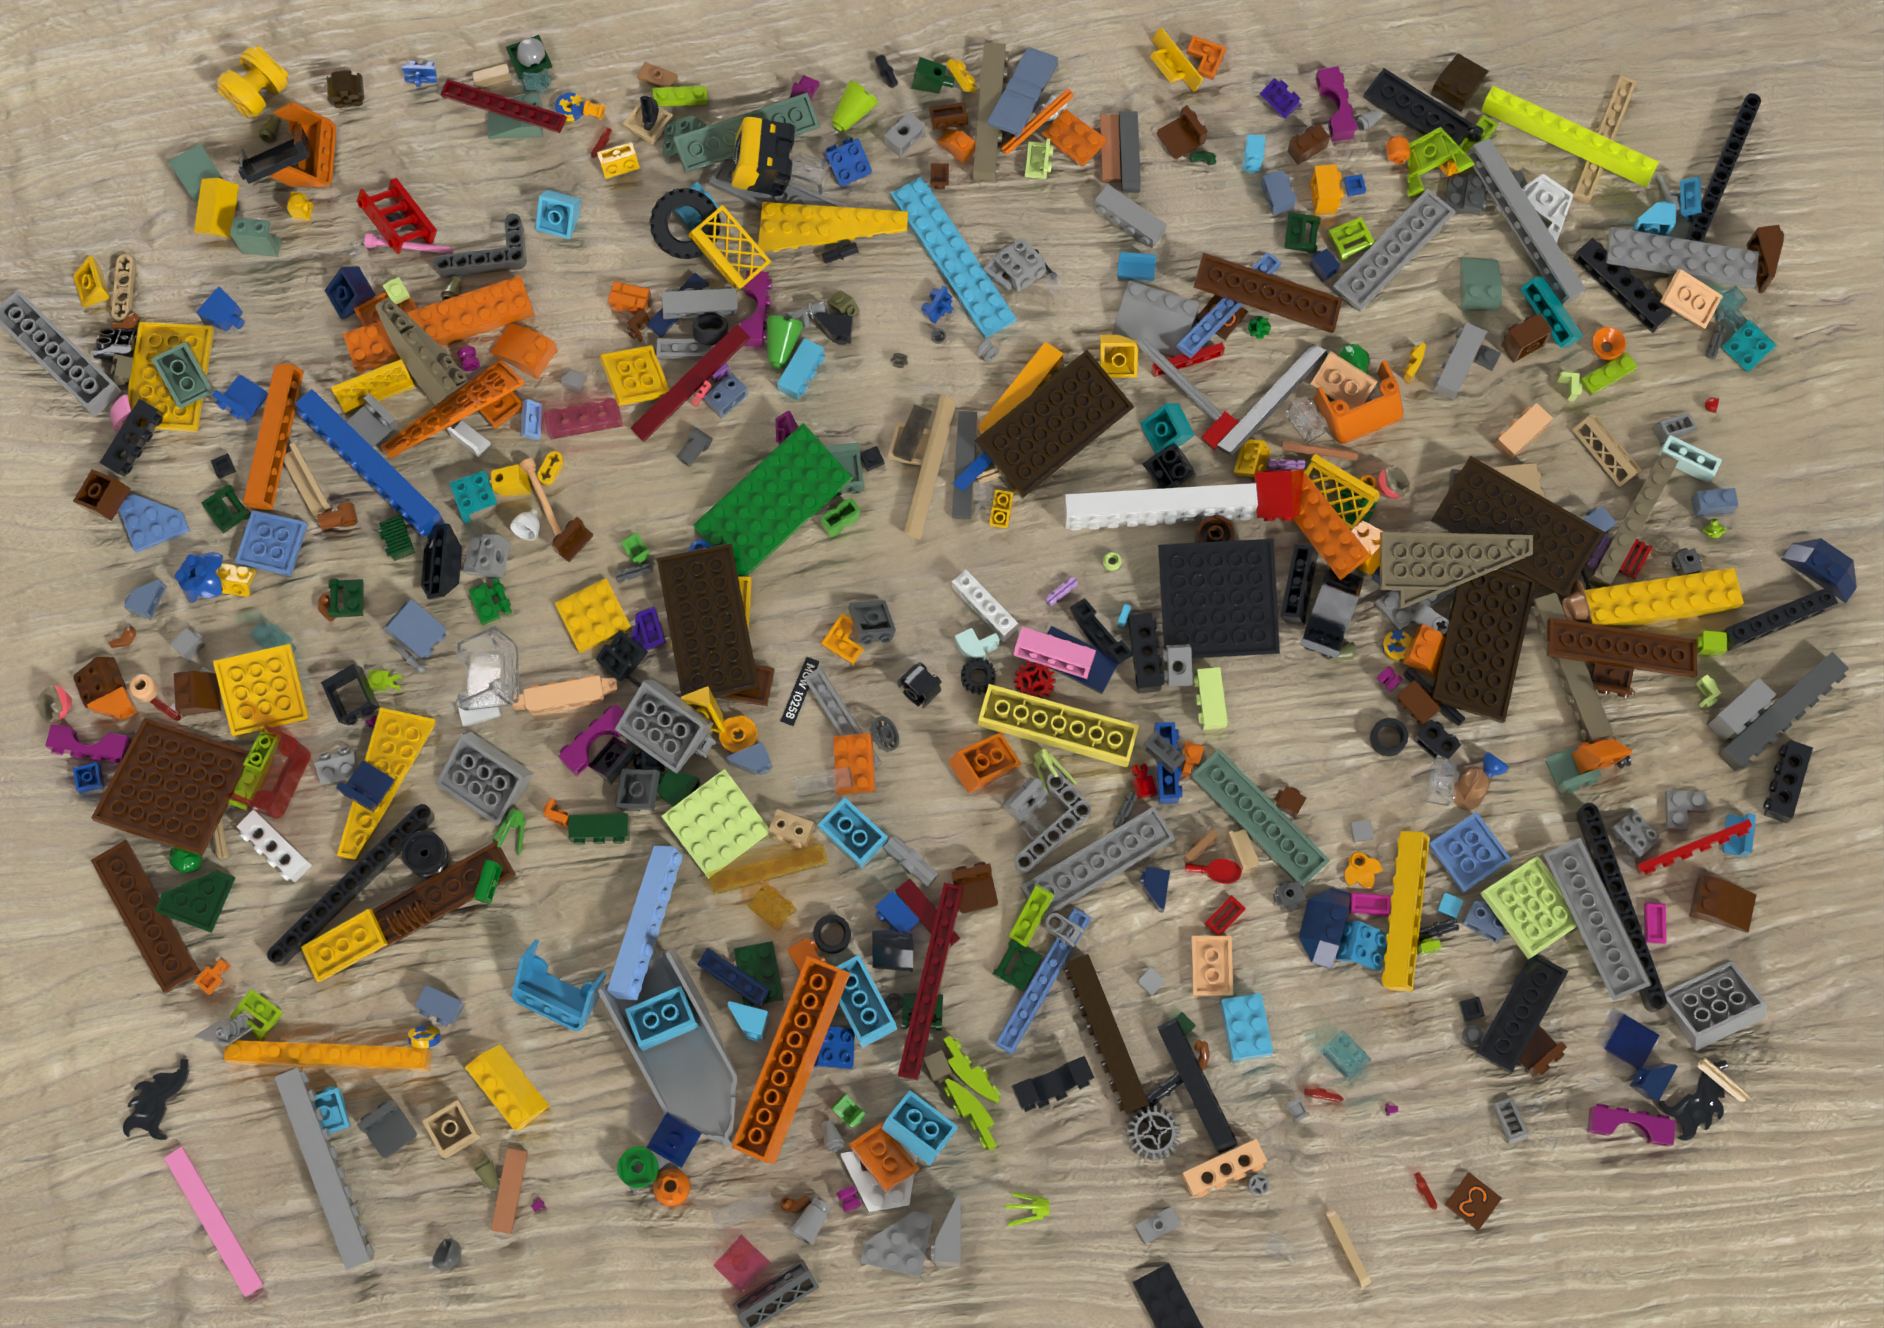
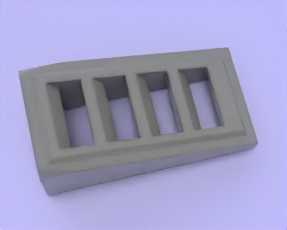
[1653,413,1698,443]
[1493,1097,1529,1145]

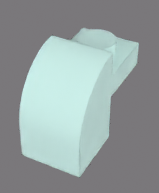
[955,628,1000,661]

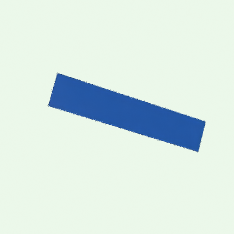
[952,452,992,491]

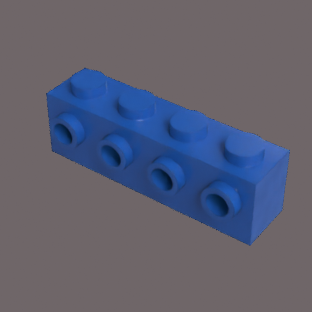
[1154,722,1182,804]

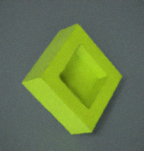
[1417,938,1442,955]

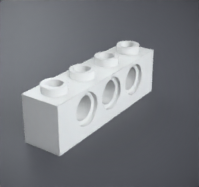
[952,570,1018,642]
[236,810,312,882]

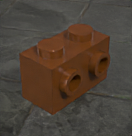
[1287,123,1330,165]
[1397,679,1442,724]

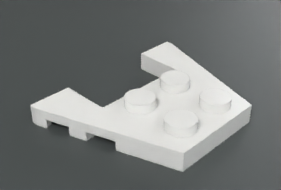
[1496,174,1573,243]
[841,1144,918,1212]

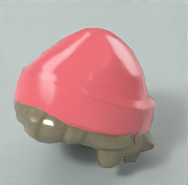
[1376,465,1410,499]
[37,686,72,723]

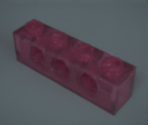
[544,398,624,440]

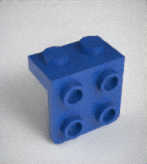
[822,137,872,186]
[211,375,268,423]
[813,1026,855,1069]

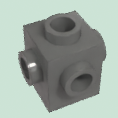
[1671,548,1703,576]
[1273,881,1306,911]

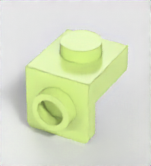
[383,277,410,305]
[1557,371,1582,401]
[1696,675,1721,708]

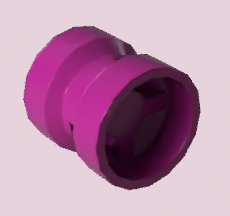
[457,346,480,372]
[1376,666,1404,692]
[836,1185,863,1213]

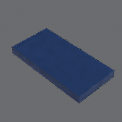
[1044,626,1118,694]

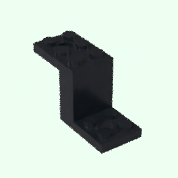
[1301,566,1364,658]

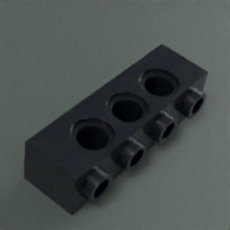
[99,399,164,477]
[1281,544,1318,625]
[1128,613,1164,694]
[1763,740,1813,823]

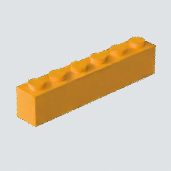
[979,341,1064,433]

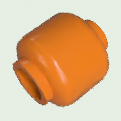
[1385,135,1411,164]

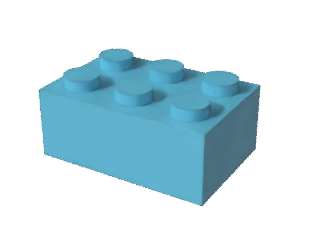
[818,797,888,869]
[625,986,699,1051]
[1220,993,1273,1062]
[881,1090,958,1166]

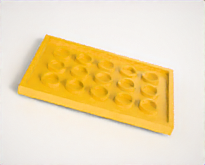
[122,322,214,432]

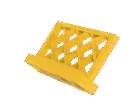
[688,205,771,291]
[331,359,415,415]
[1304,454,1380,530]

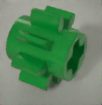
[1248,316,1271,339]

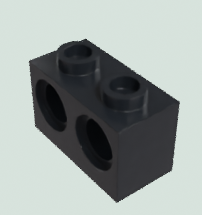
[1413,719,1461,766]

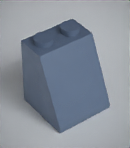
[382,599,447,659]

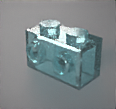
[249,620,297,652]

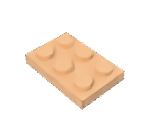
[1660,269,1723,329]
[1311,352,1379,409]
[1191,936,1233,997]

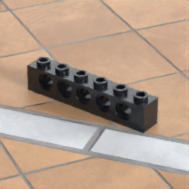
[1573,238,1673,333]
[1723,586,1838,651]

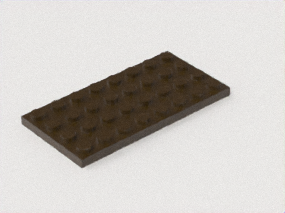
[974,350,1134,499]
[1431,456,1605,598]
[657,543,760,698]
[1431,568,1536,723]

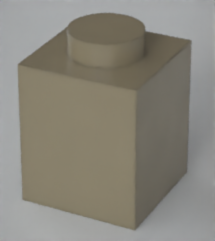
[924,1050,952,1084]

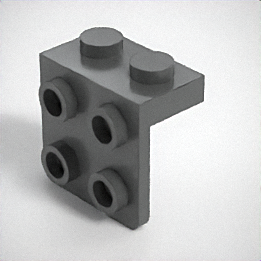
[357,1100,417,1158]

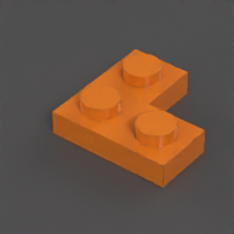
[1186,36,1227,80]

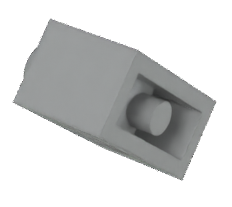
[884,112,925,157]
[1163,644,1193,686]

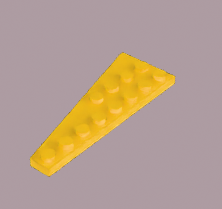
[758,202,908,252]
[337,707,436,861]

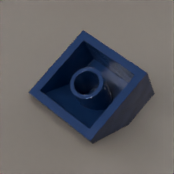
[324,266,375,319]

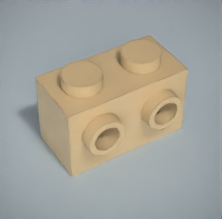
[768,809,815,849]

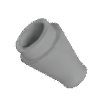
[1355,109,1382,132]
[821,1120,844,1152]

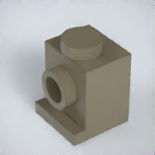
[110,354,133,385]

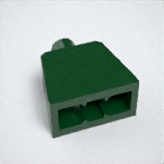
[911,57,955,94]
[657,769,701,807]

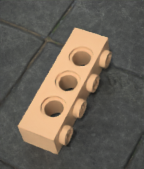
[1181,1139,1267,1198]

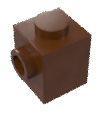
[1274,786,1307,818]

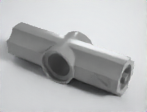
[884,836,939,887]

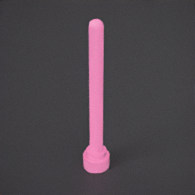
[364,233,453,254]

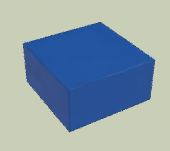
[73,762,105,794]

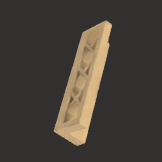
[1573,414,1643,487]
[284,442,332,519]

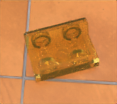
[747,885,797,931]

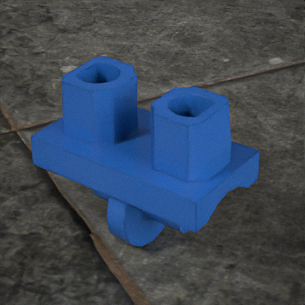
[402,61,438,87]
[921,286,954,324]

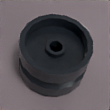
[402,831,450,879]

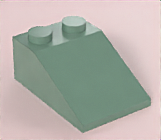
[488,94,543,139]
[1460,258,1502,312]
[152,341,214,409]

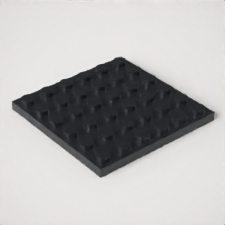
[1158,539,1280,659]

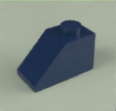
[1140,867,1170,913]
[1630,1063,1678,1101]

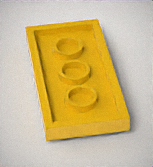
[301,909,388,982]

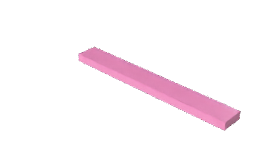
[164,1147,264,1297]

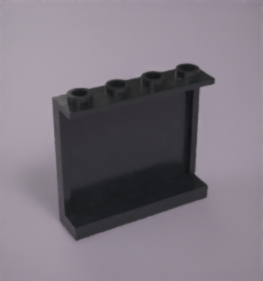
[238,123,310,184]

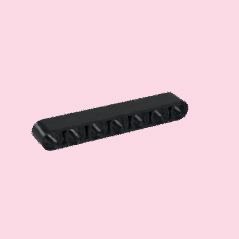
[1157,1017,1238,1154]

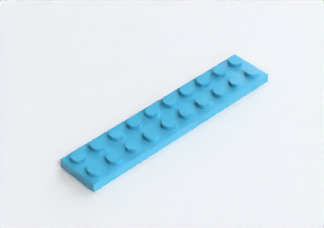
[890,177,1017,339]

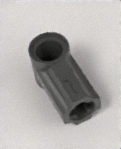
[677,428,713,467]

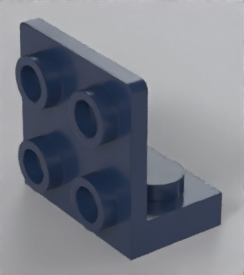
[336,761,395,813]

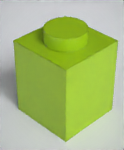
[1696,630,1727,656]

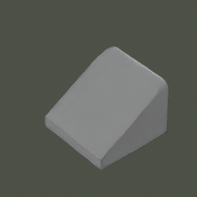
[561,369,587,393]
[1137,967,1165,996]

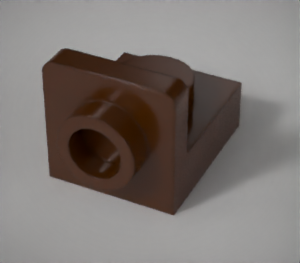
[626,309,649,342]

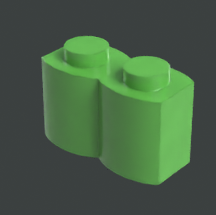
[821,498,860,537]

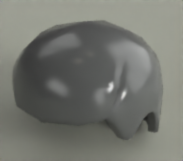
[432,1238,462,1270]

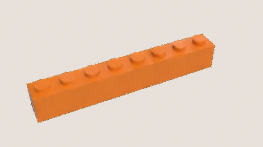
[243,364,304,510]

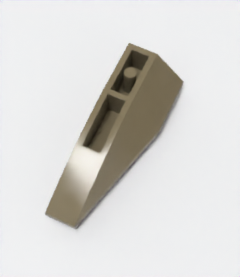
[375,298,469,406]

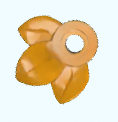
[1344,852,1383,889]

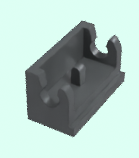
[1143,731,1186,774]

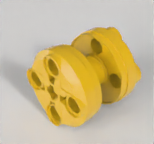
[217,45,289,118]

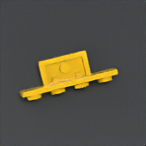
[1150,28,1203,92]

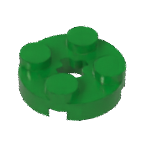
[617,1146,659,1189]

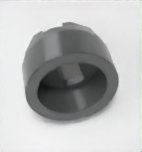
[931,328,946,344]

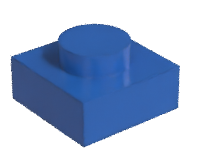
[1343,174,1366,197]

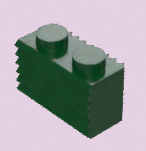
[378,515,416,561]

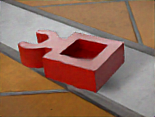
[1131,763,1158,799]

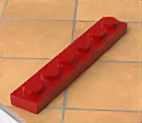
[1635,819,1753,875]

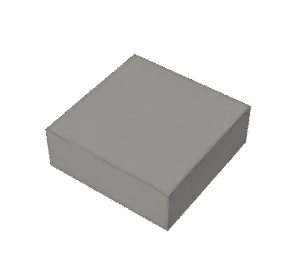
[1350,819,1374,842]

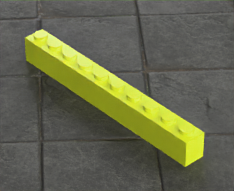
[1481,86,1659,188]

